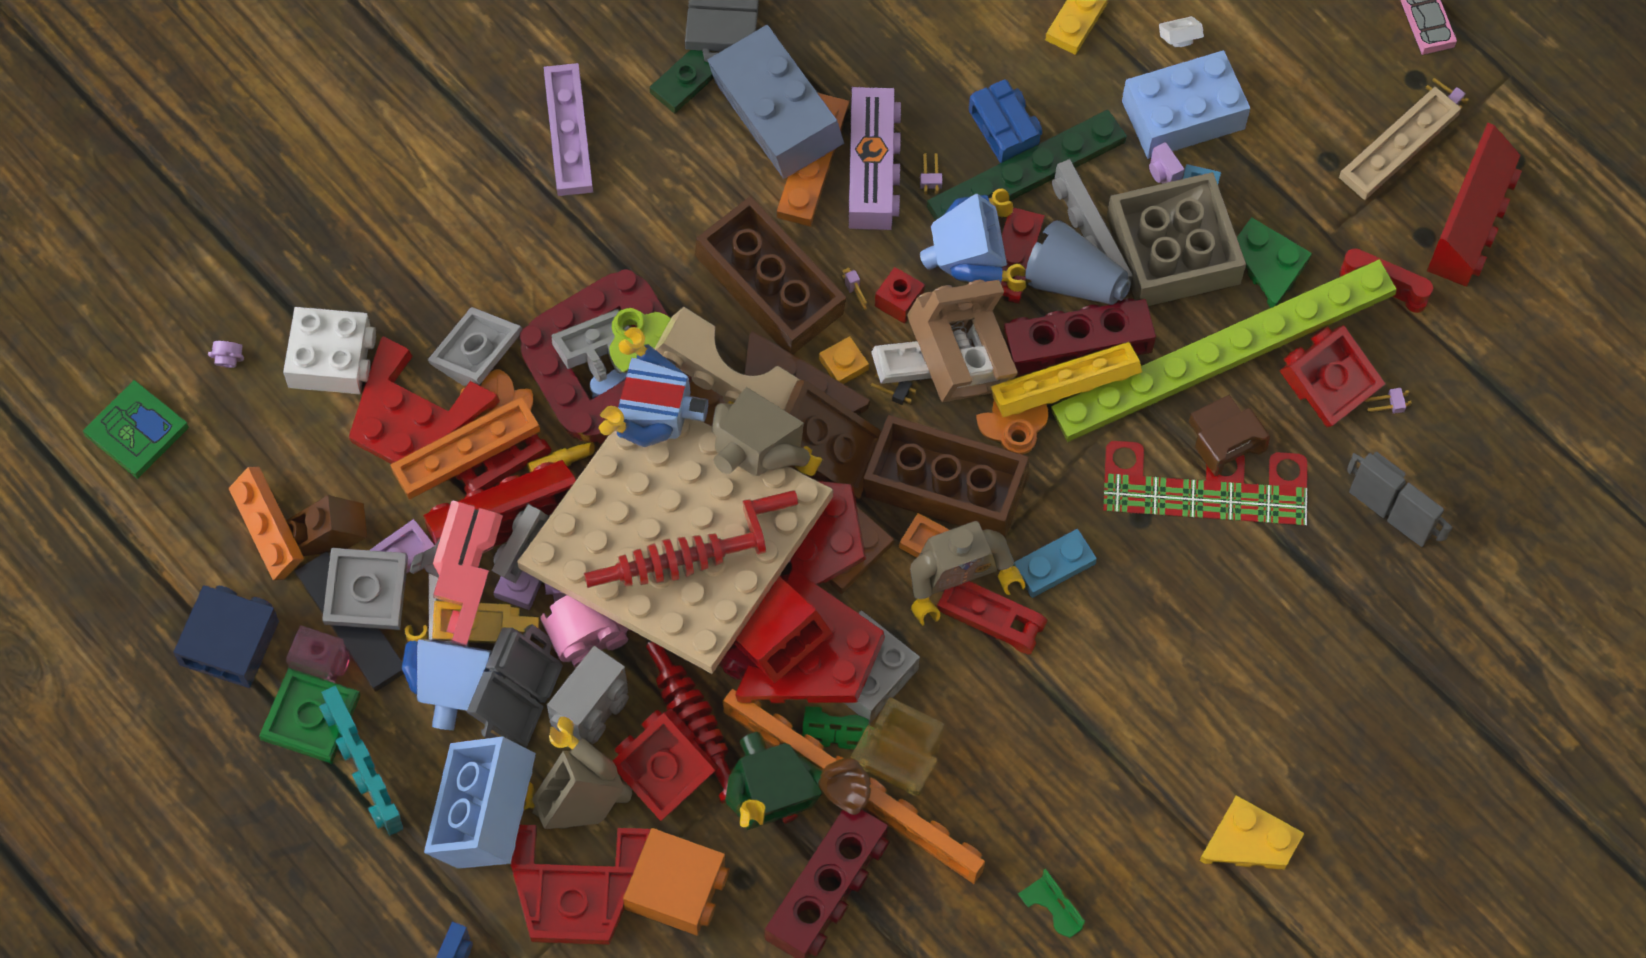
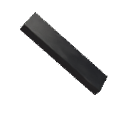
[295,552,404,692]

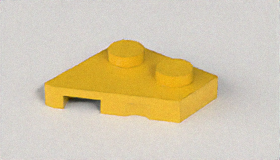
[1200,795,1304,870]

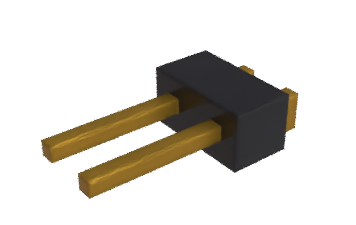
[871,373,916,405]

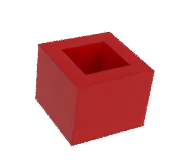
[874,267,925,324]

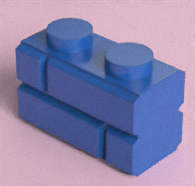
[968,79,1042,163]

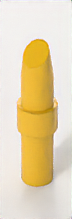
[527,442,595,472]

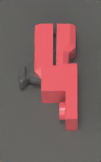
[410,501,503,647]

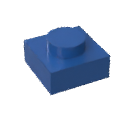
[436,922,473,958]

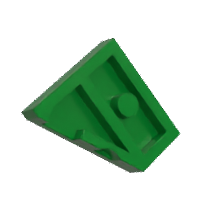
[1237,217,1312,308]

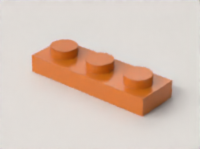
[228,467,304,580]

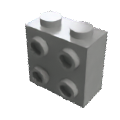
[844,610,920,724]
[547,646,629,748]

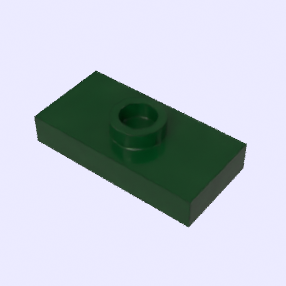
[649,50,714,114]

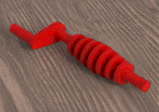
[584,490,798,588]
[646,641,798,824]

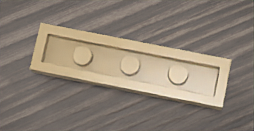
[1339,87,1461,200]

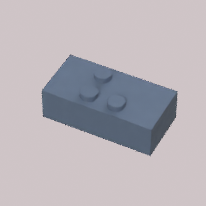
[707,25,844,179]

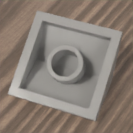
[428,307,523,386]

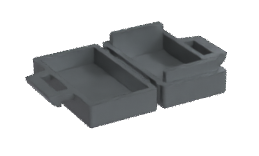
[685,0,759,62]
[1347,452,1453,547]
[467,624,563,747]

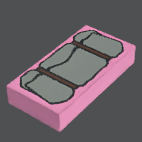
[1401,0,1457,55]

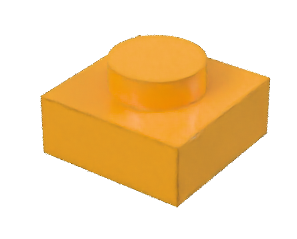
[819,336,869,384]

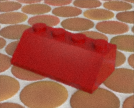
[1427,123,1522,287]
[423,460,576,546]

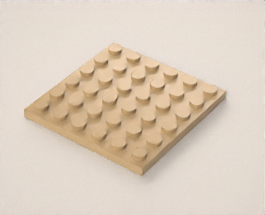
[517,419,833,674]

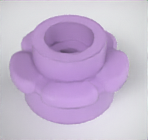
[208,341,244,368]

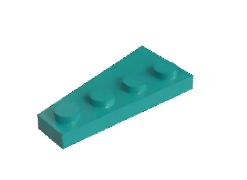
[319,685,403,836]

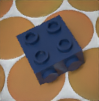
[173,585,279,688]

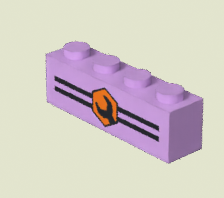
[849,87,901,230]

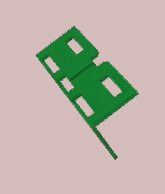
[802,706,869,751]
[1018,869,1085,938]

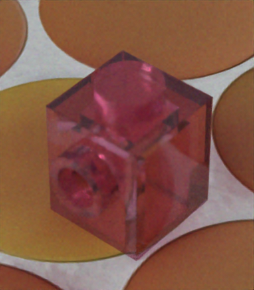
[286,625,350,683]

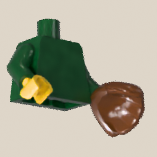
[725,732,871,830]

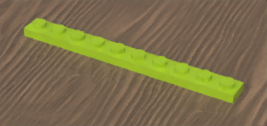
[1052,259,1396,442]

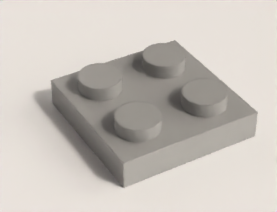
[322,548,408,630]

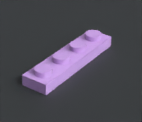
[544,63,593,196]

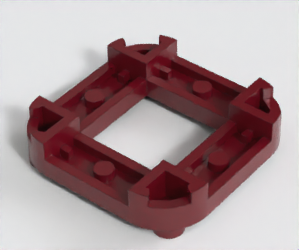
[520,269,692,445]

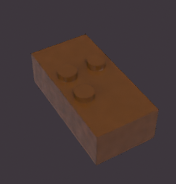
[695,196,846,354]
[863,415,1029,539]

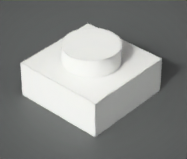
[1159,16,1204,47]

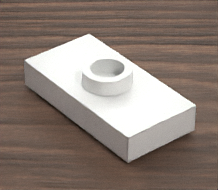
[871,341,932,384]

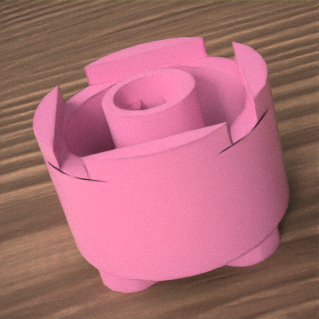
[541,595,628,668]

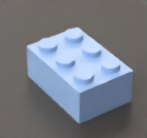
[1122,50,1250,159]
[424,737,536,869]

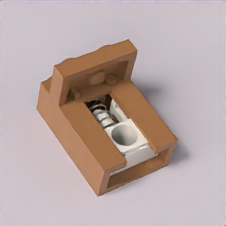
[907,280,1018,402]

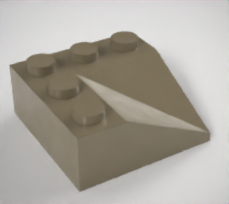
[1107,172,1246,306]

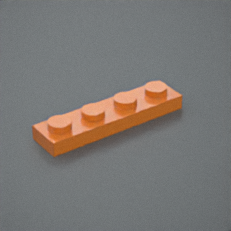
[777,93,849,227]
[390,396,540,500]

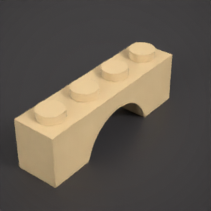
[655,307,800,410]

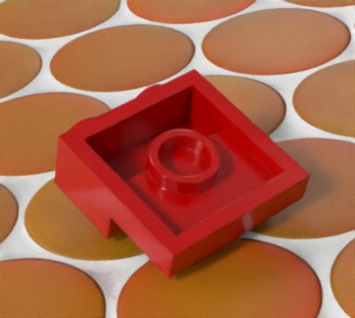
[1279,325,1385,427]
[613,709,719,821]

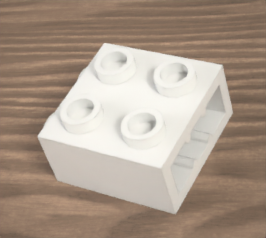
[283,307,376,394]

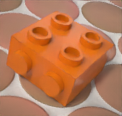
[623,828,730,936]

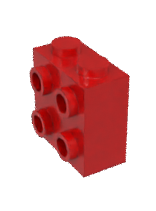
[734,576,833,683]

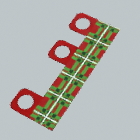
[1103,441,1307,525]

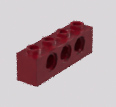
[1003,298,1156,377]
[765,809,890,958]

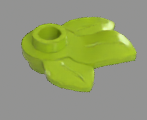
[609,308,671,373]

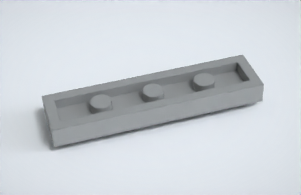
[1052,159,1133,290]

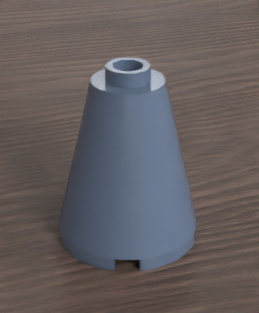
[1025,220,1131,304]

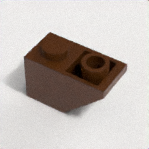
[286,495,367,556]

